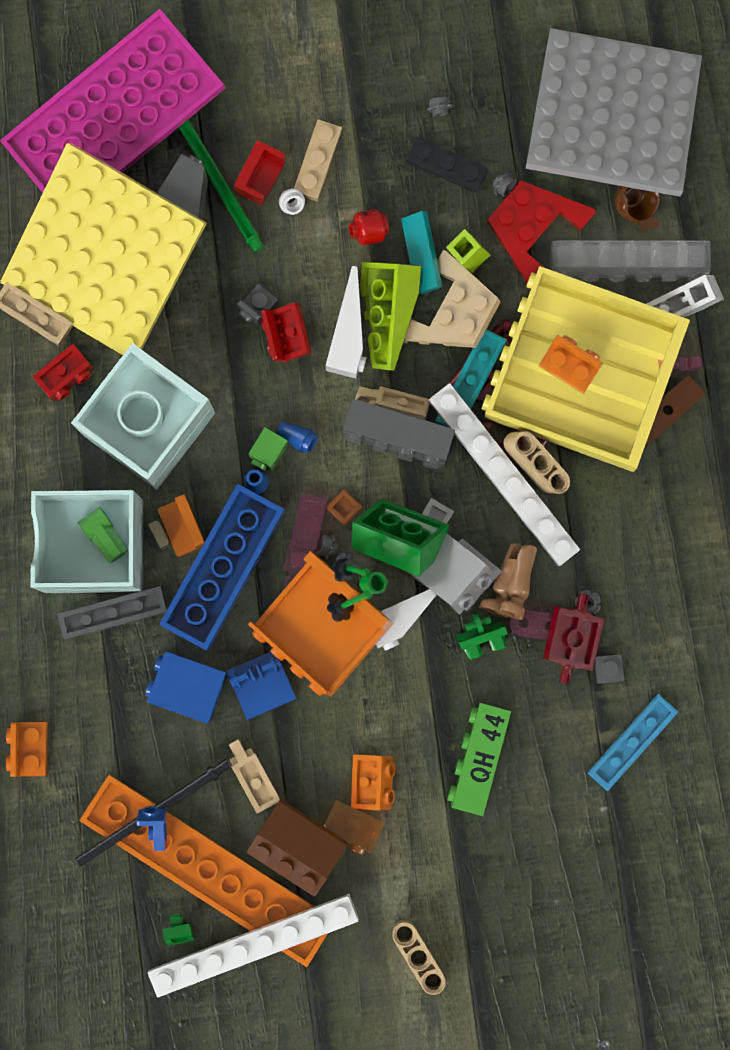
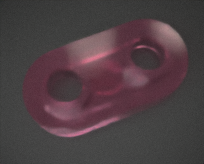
[509,610,553,640]

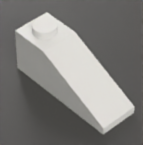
[647,275,724,318]
[376,589,436,651]

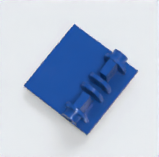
[227,652,296,720]

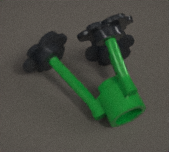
[327,552,389,622]

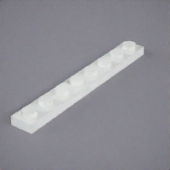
[428,383,580,566]
[147,894,359,998]

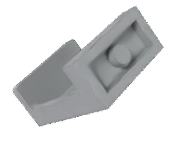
[411,534,494,614]

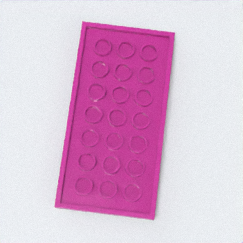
[0,9,226,193]

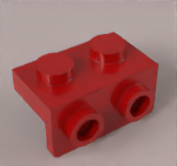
[261,302,312,363]
[32,344,94,402]

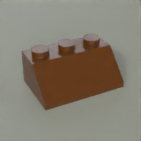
[246,799,349,897]

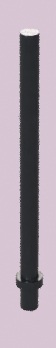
[75,758,231,867]

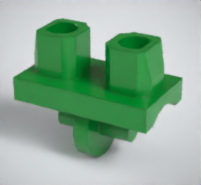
[456,612,507,660]

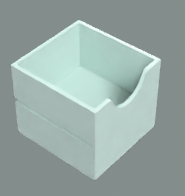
[71,343,215,490]
[31,490,143,593]

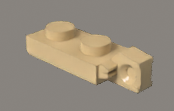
[356,386,430,420]
[229,739,280,814]

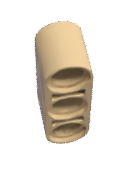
[504,431,570,494]
[392,919,445,995]

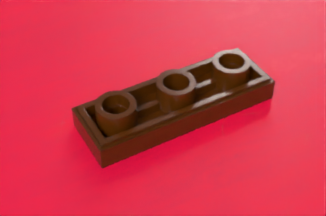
[645,374,706,447]

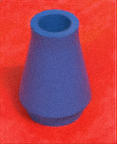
[277,421,318,454]
[243,469,269,495]

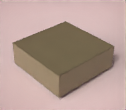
[148,520,172,550]

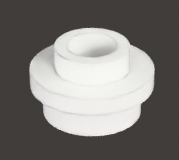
[279,189,305,215]

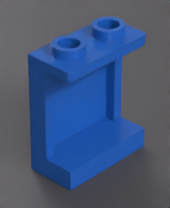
[145,651,227,724]

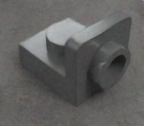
[237,284,278,326]

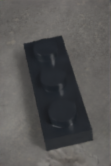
[406,137,488,193]

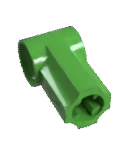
[78,507,128,564]

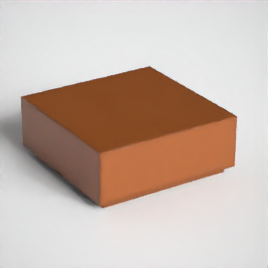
[326,489,363,526]

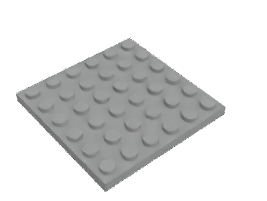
[526,28,702,197]

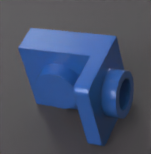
[136,806,167,851]

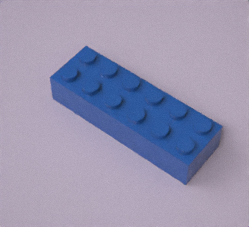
[159,484,286,652]

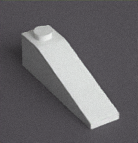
[326,266,367,378]

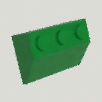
[352,498,449,576]

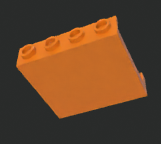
[248,551,394,697]

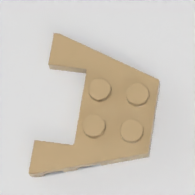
[403,250,500,348]

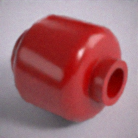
[348,209,389,246]

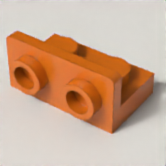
[538,335,603,394]
[6,722,48,777]
[351,755,396,810]

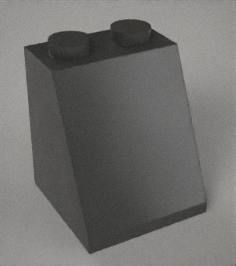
[157,154,209,247]

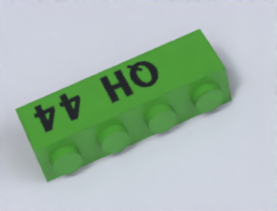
[447,703,511,816]

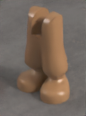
[479,543,537,620]

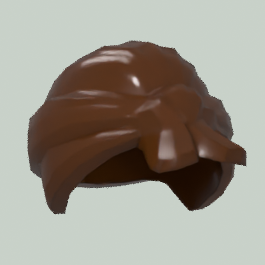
[615,186,660,233]

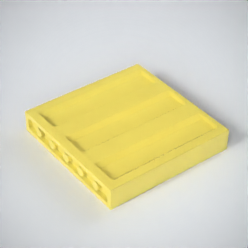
[482,266,690,472]

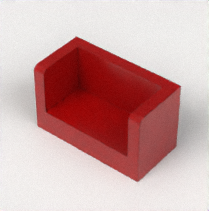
[234,140,286,206]

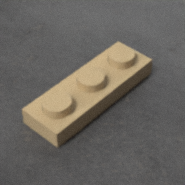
[294,120,342,202]
[0,282,73,347]

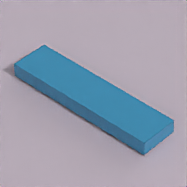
[587,694,678,791]

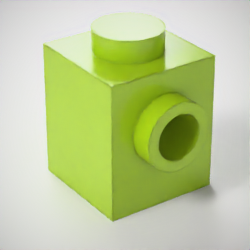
[446,229,490,273]

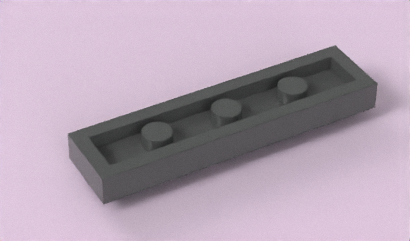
[57,586,167,640]

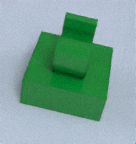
[163,913,195,946]

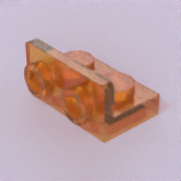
[323,800,385,856]

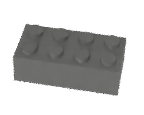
[343,398,455,469]

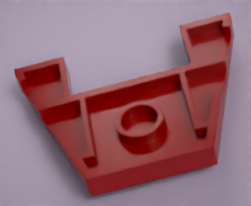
[487,181,596,284]

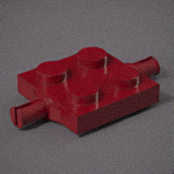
[543,593,604,685]

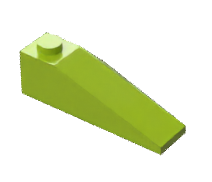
[360,262,421,371]

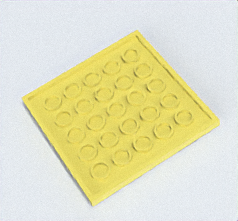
[0,143,207,355]

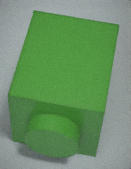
[248,427,288,471]

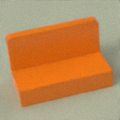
[158,494,205,557]

